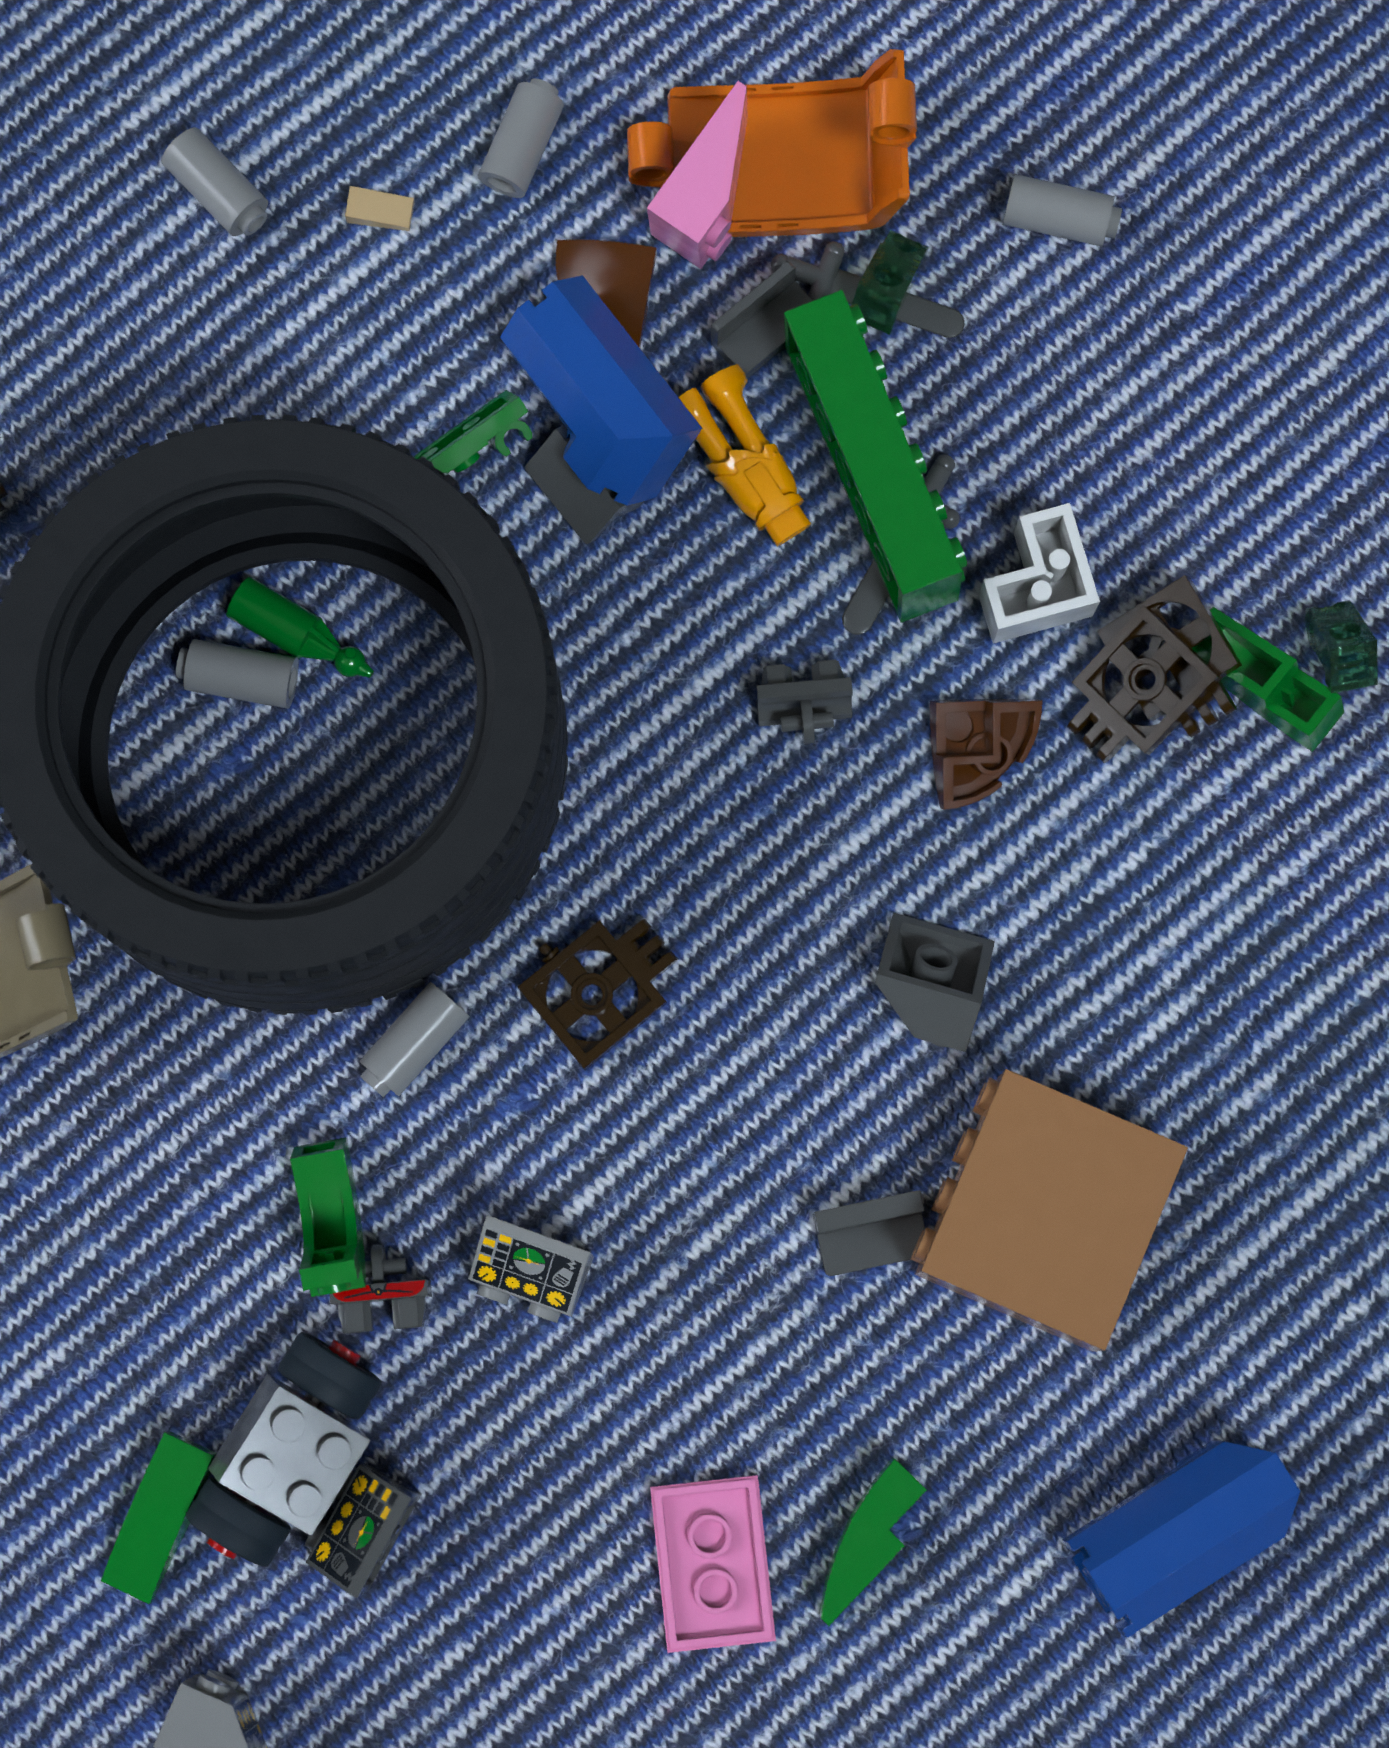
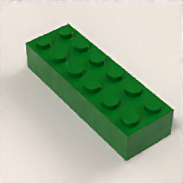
[784,290,967,623]

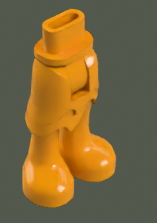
[678,364,811,547]

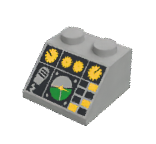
[468,1215,594,1323]
[153,1669,268,1748]

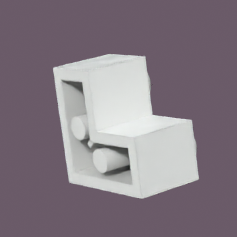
[978,503,1100,643]

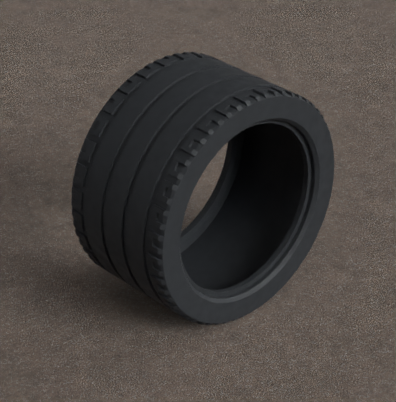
[0,415,568,1015]

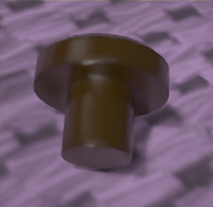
[538,942,559,963]

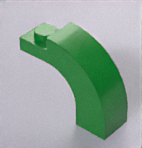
[290,1137,366,1297]

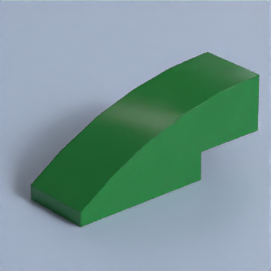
[1192,607,1344,752]
[101,1432,217,1604]
[819,1458,926,1626]

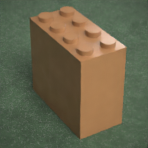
[910,1069,1188,1352]

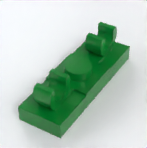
[414,390,533,474]

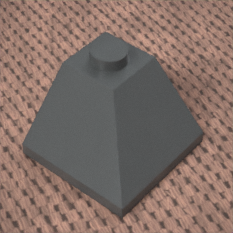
[875,912,995,1052]

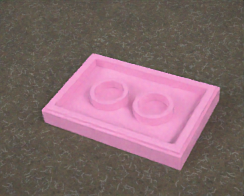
[650,1475,776,1653]

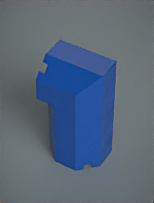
[500,275,702,506]
[1062,1440,1301,1638]

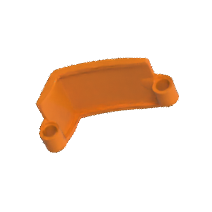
[627,49,917,237]

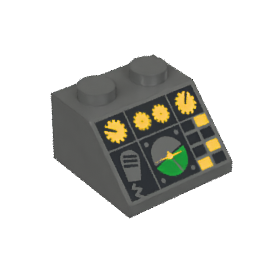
[304,1463,422,1598]

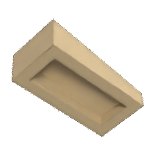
[345,186,415,231]

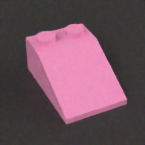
[647,81,748,269]

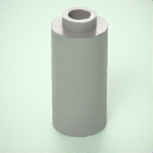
[478,78,564,198]
[161,128,268,236]
[1003,174,1122,247]
[176,639,299,709]
[359,982,469,1098]

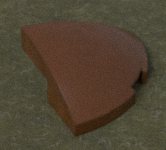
[556,240,657,348]
[930,699,1043,810]

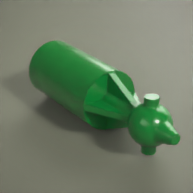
[226,577,374,678]

